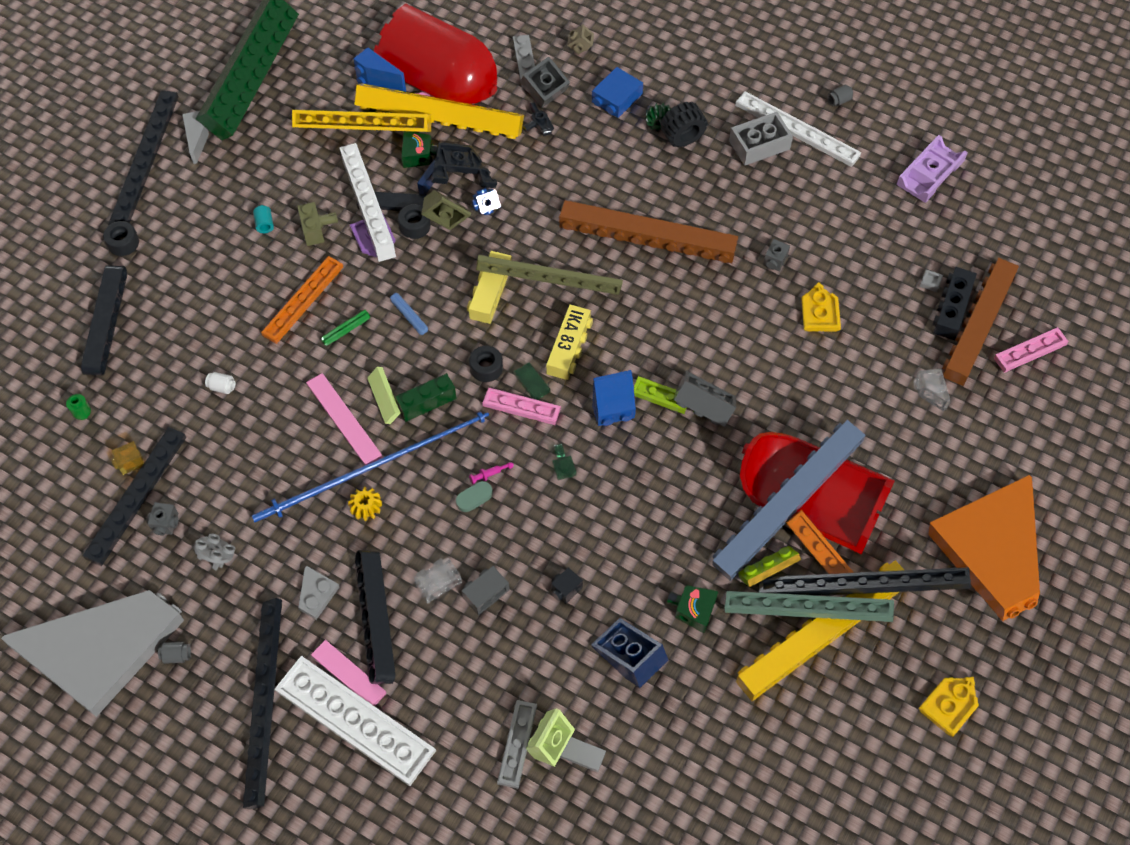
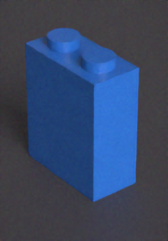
[592,67,643,118]

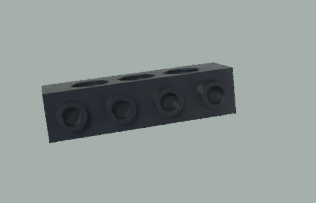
[932,267,977,341]

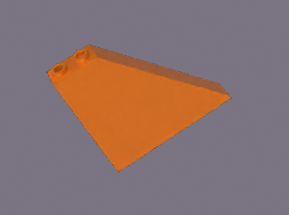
[928,475,1040,621]

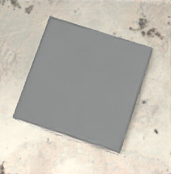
[919,269,943,292]

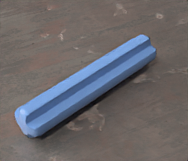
[390,293,428,335]

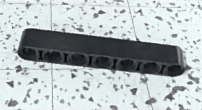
[81,265,127,376]
[355,550,395,684]

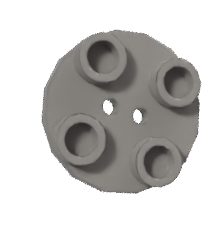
[194,534,236,571]

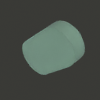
[456,481,492,512]

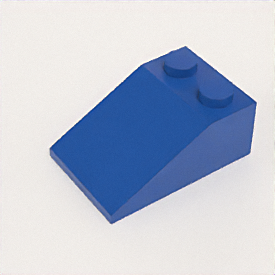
[354,48,406,92]
[592,370,636,426]

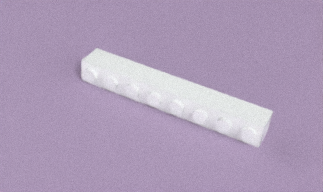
[340,143,396,262]

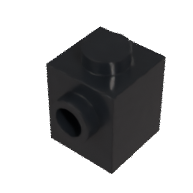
[551,567,583,604]

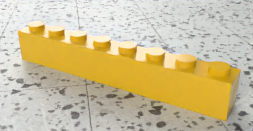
[292,110,431,132]

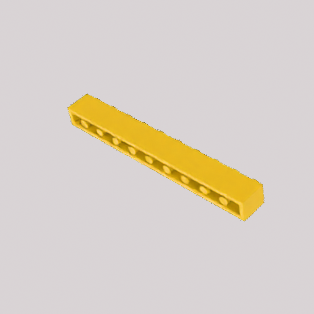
[354,83,524,139]
[736,560,904,701]

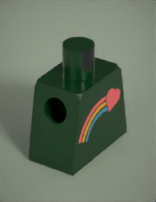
[401,131,438,168]
[667,585,718,633]

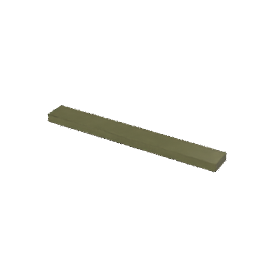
[476,255,623,295]

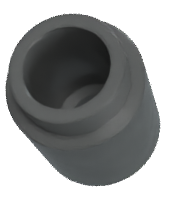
[827,84,853,106]
[158,642,191,664]

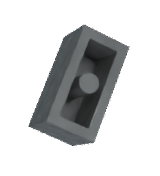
[462,566,510,615]

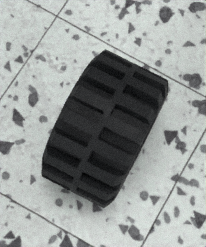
[660,102,708,148]

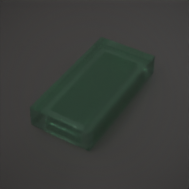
[514,362,551,400]

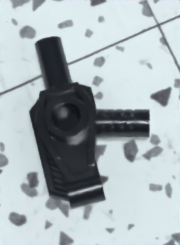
[523,102,554,136]

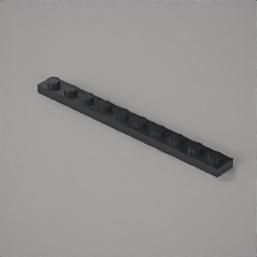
[108,90,179,225]
[759,567,971,596]
[243,598,282,810]

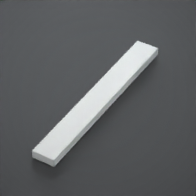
[735,91,861,167]

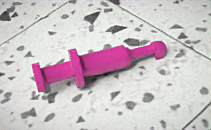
[469,462,514,484]

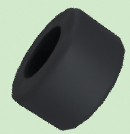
[398,204,431,239]
[103,221,139,256]
[469,345,503,382]

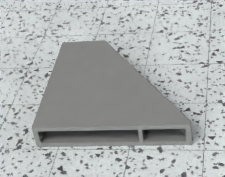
[1,590,184,717]

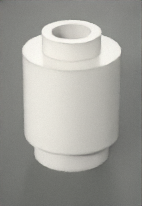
[205,372,236,394]

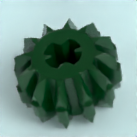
[646,103,671,131]

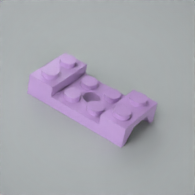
[897,135,968,203]

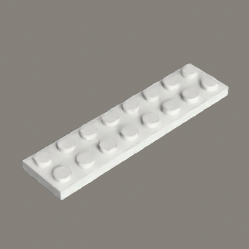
[275,656,436,786]

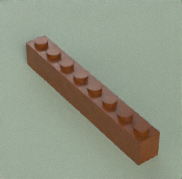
[942,258,1019,386]

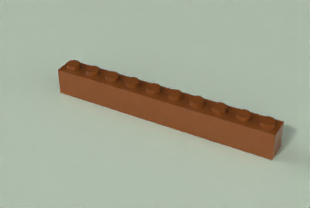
[559,200,738,263]

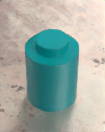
[253,205,274,233]

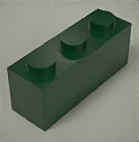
[395,373,457,422]

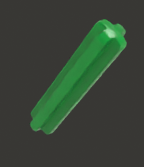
[321,310,370,346]

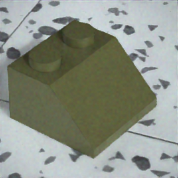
[421,190,471,230]

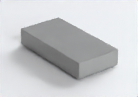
[560,737,606,772]

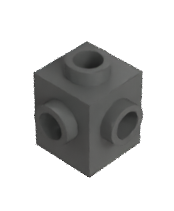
[147,502,179,536]

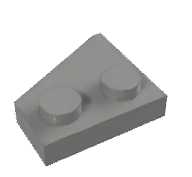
[298,566,339,620]

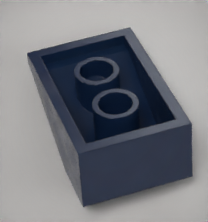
[591,618,668,688]

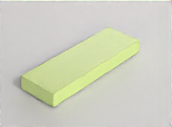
[368,367,400,424]

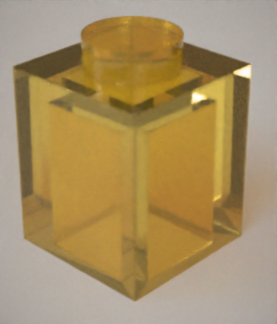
[111,441,144,475]

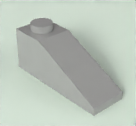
[183,111,209,164]

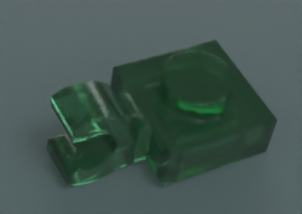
[552,443,577,480]

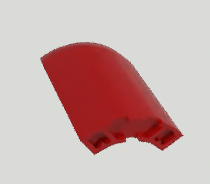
[374,4,497,104]
[740,432,895,554]

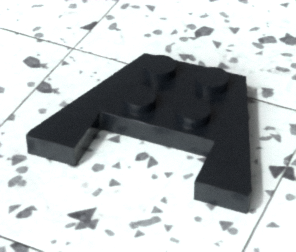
[431,142,498,188]

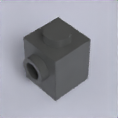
[763,239,790,272]

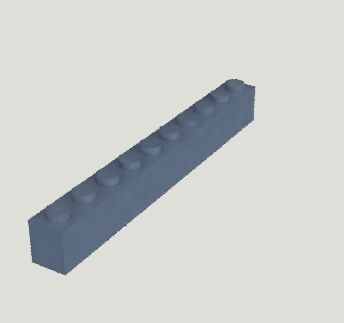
[712,420,866,581]

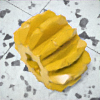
[348,486,382,521]

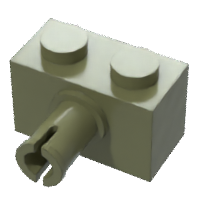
[297,202,338,246]

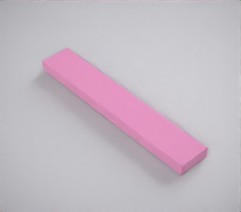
[306,373,383,465]

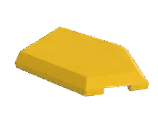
[801,282,841,332]
[918,677,979,737]

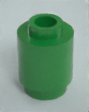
[66,394,91,420]

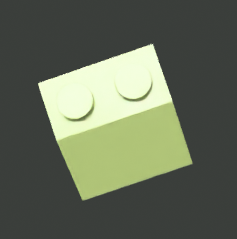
[526,708,575,767]

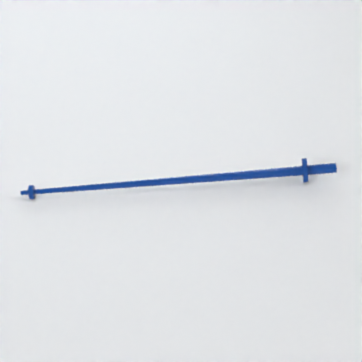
[251,412,489,522]

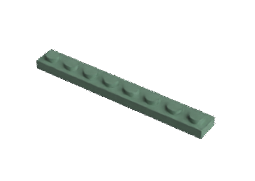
[725,591,894,622]

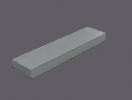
[497,700,537,789]

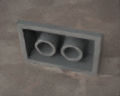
[674,370,736,427]

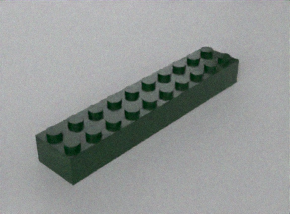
[196,0,299,141]

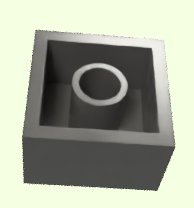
[520,57,570,109]

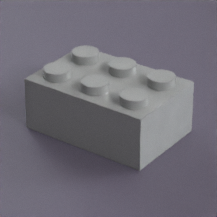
[729,112,793,166]

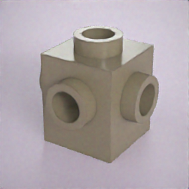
[567,25,594,55]

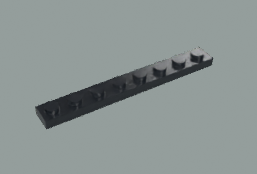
[82,427,187,566]

